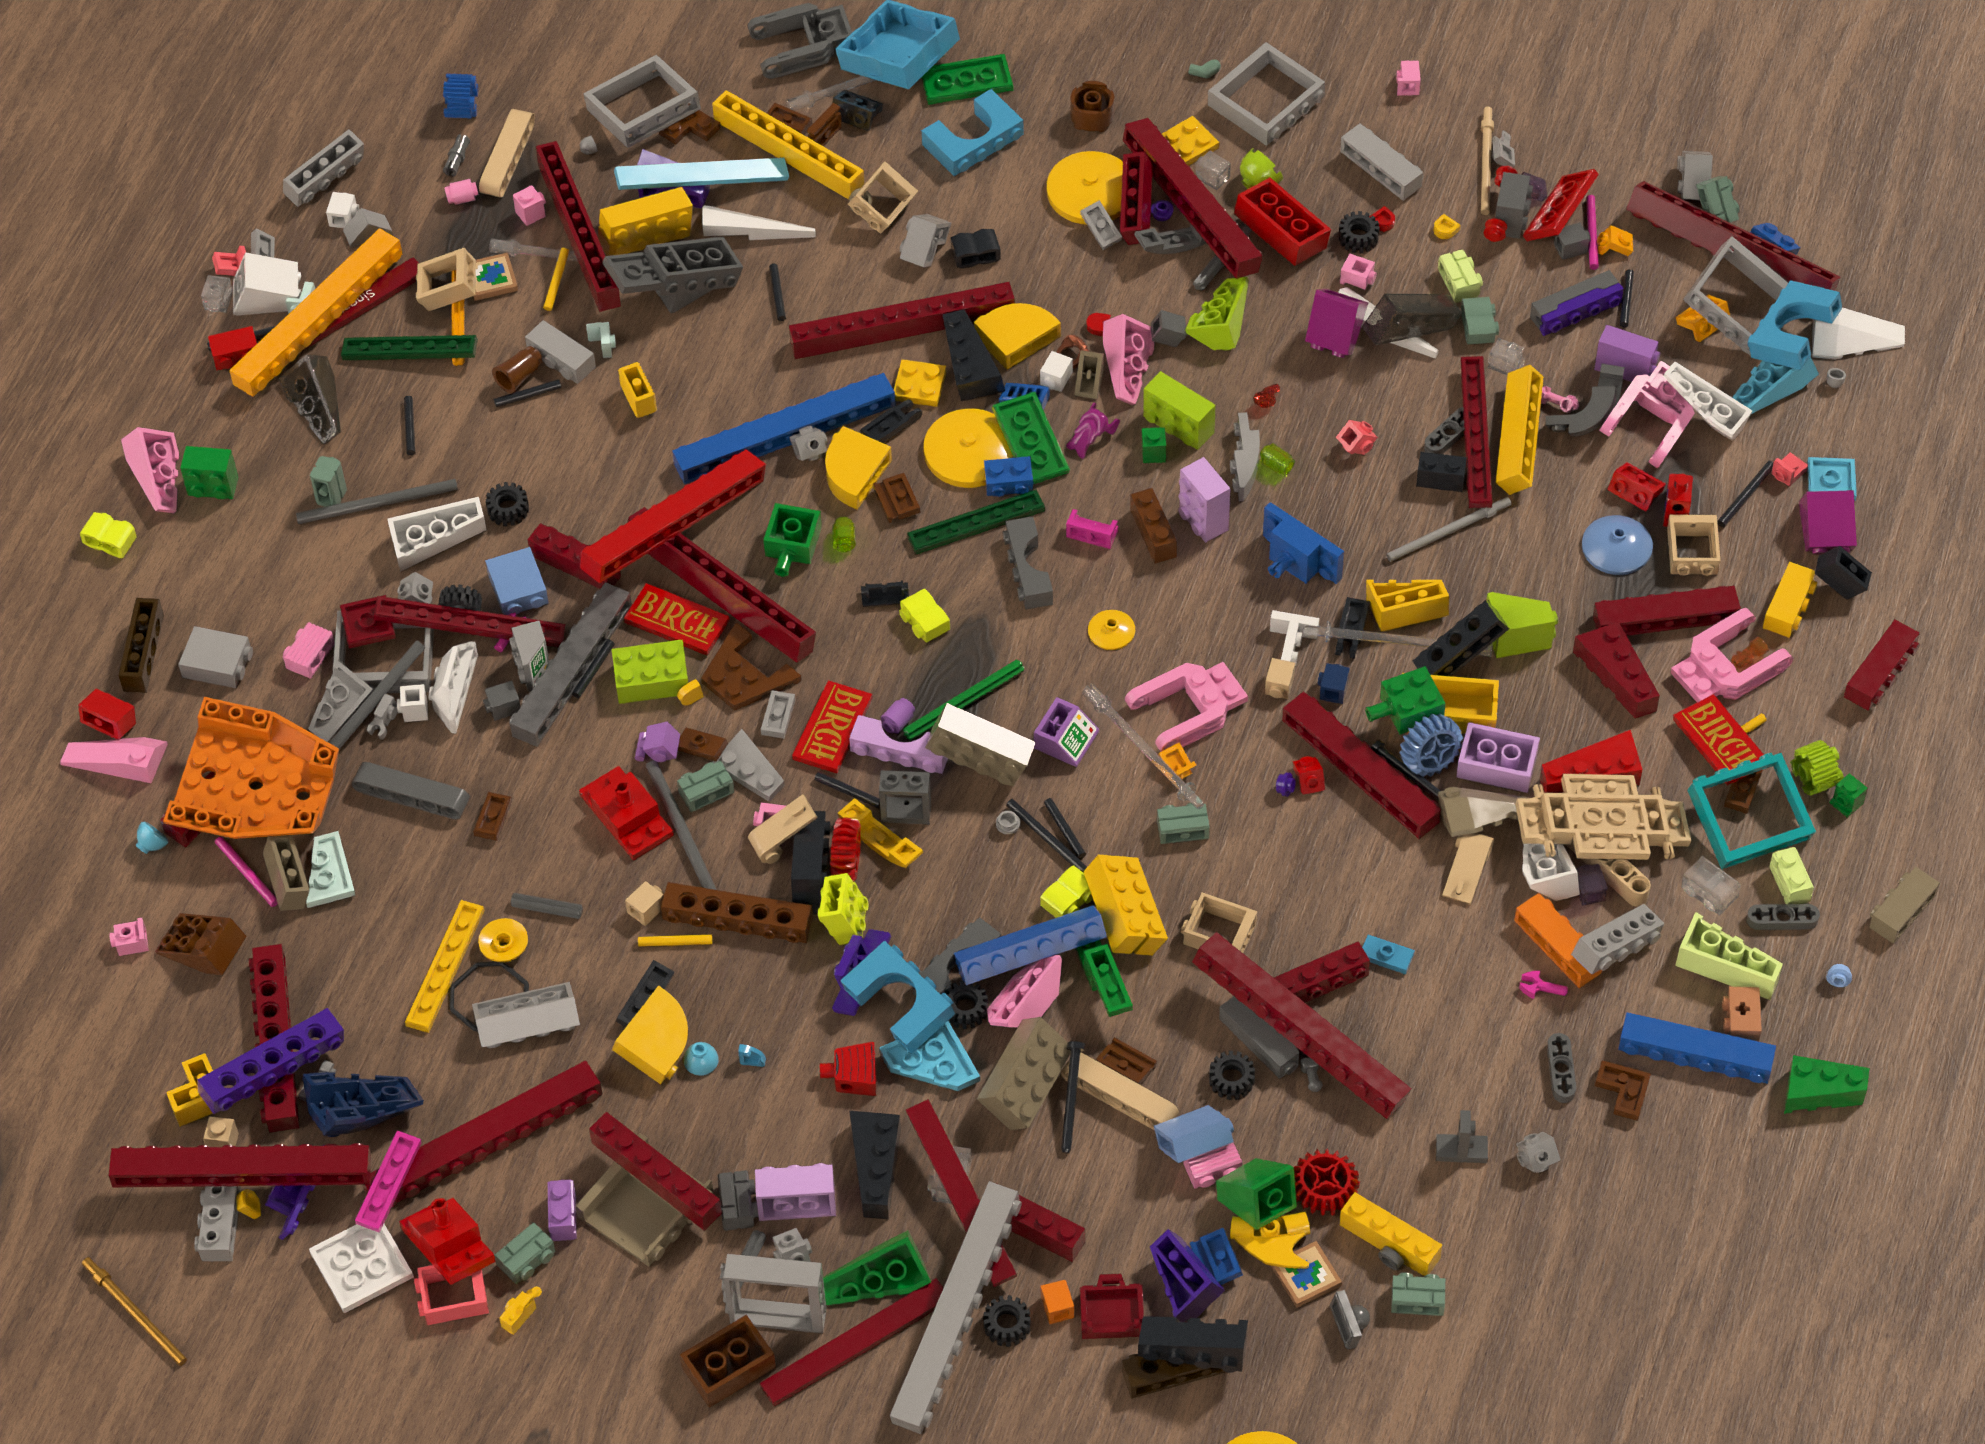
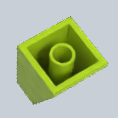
[1486,592,1558,658]

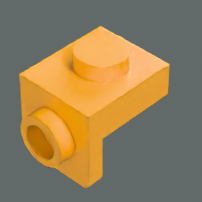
[1597,225,1633,256]
[1157,742,1196,780]

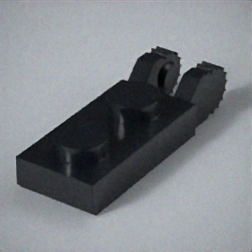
[860,399,923,443]
[1335,597,1370,659]

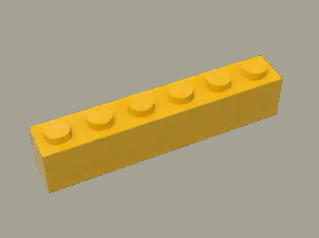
[1496,365,1544,495]

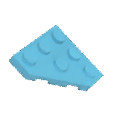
[879,1021,980,1091]

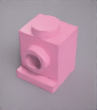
[1396,61,1420,96]
[1340,254,1377,289]
[110,918,149,956]

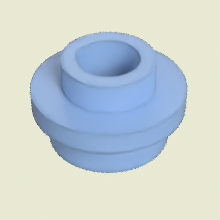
[1826,964,1852,987]

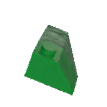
[823,1230,931,1305]

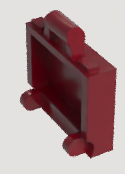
[1080,1273,1144,1339]

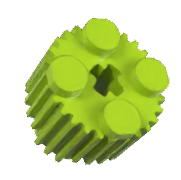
[1790,740,1844,796]

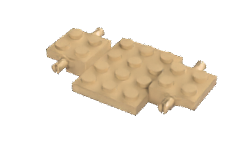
[1515,774,1691,860]

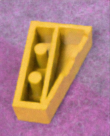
[1366,580,1449,632]

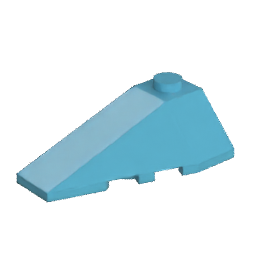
[1732,357,1819,414]

